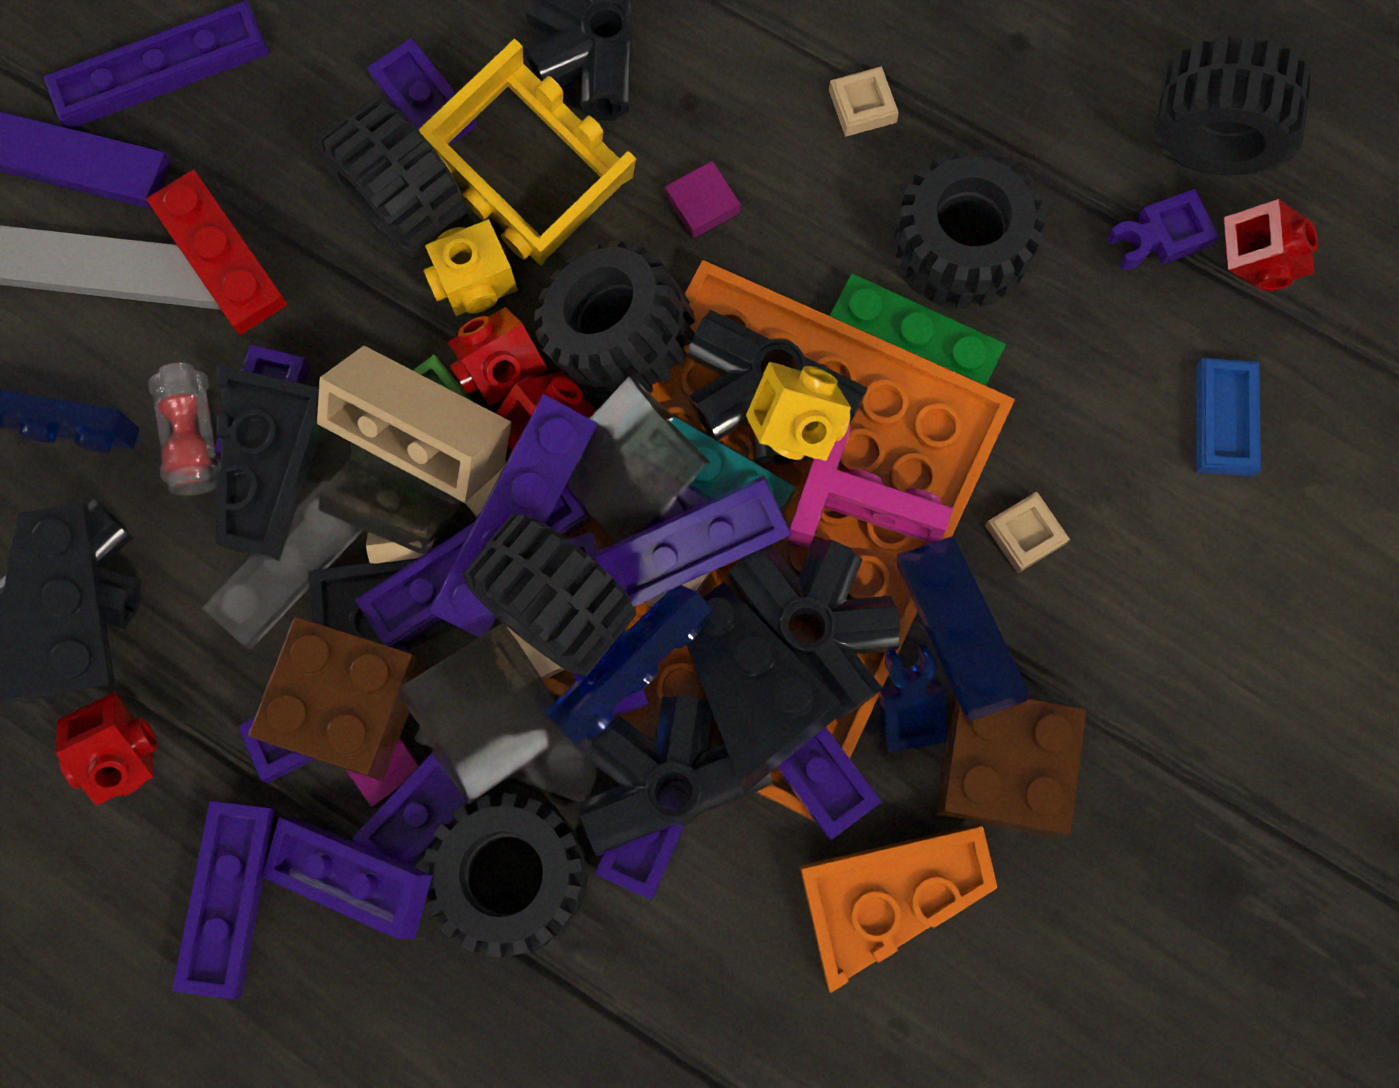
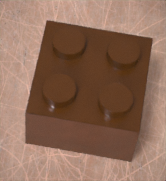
[248,616,426,782]
[934,687,1087,838]

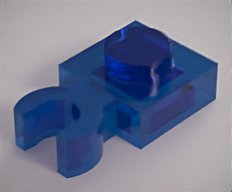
[879,644,947,752]

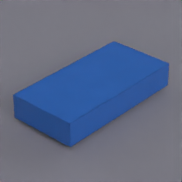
[1196,358,1261,477]

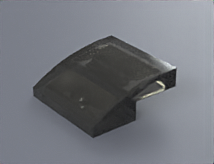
[566,376,711,543]
[318,442,462,556]
[398,623,570,804]

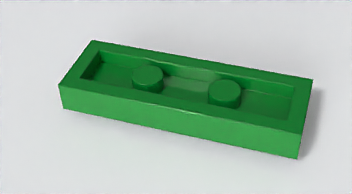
[830,273,1006,386]

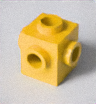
[423,219,518,316]
[746,362,851,461]

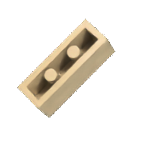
[317,346,512,503]

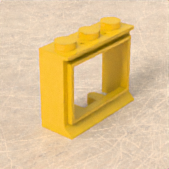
[419,38,636,266]

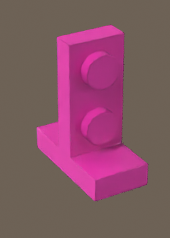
[787,425,953,551]

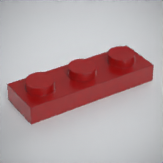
[146,169,288,335]

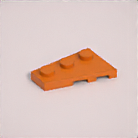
[799,824,998,993]

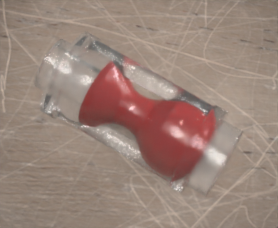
[148,363,221,496]

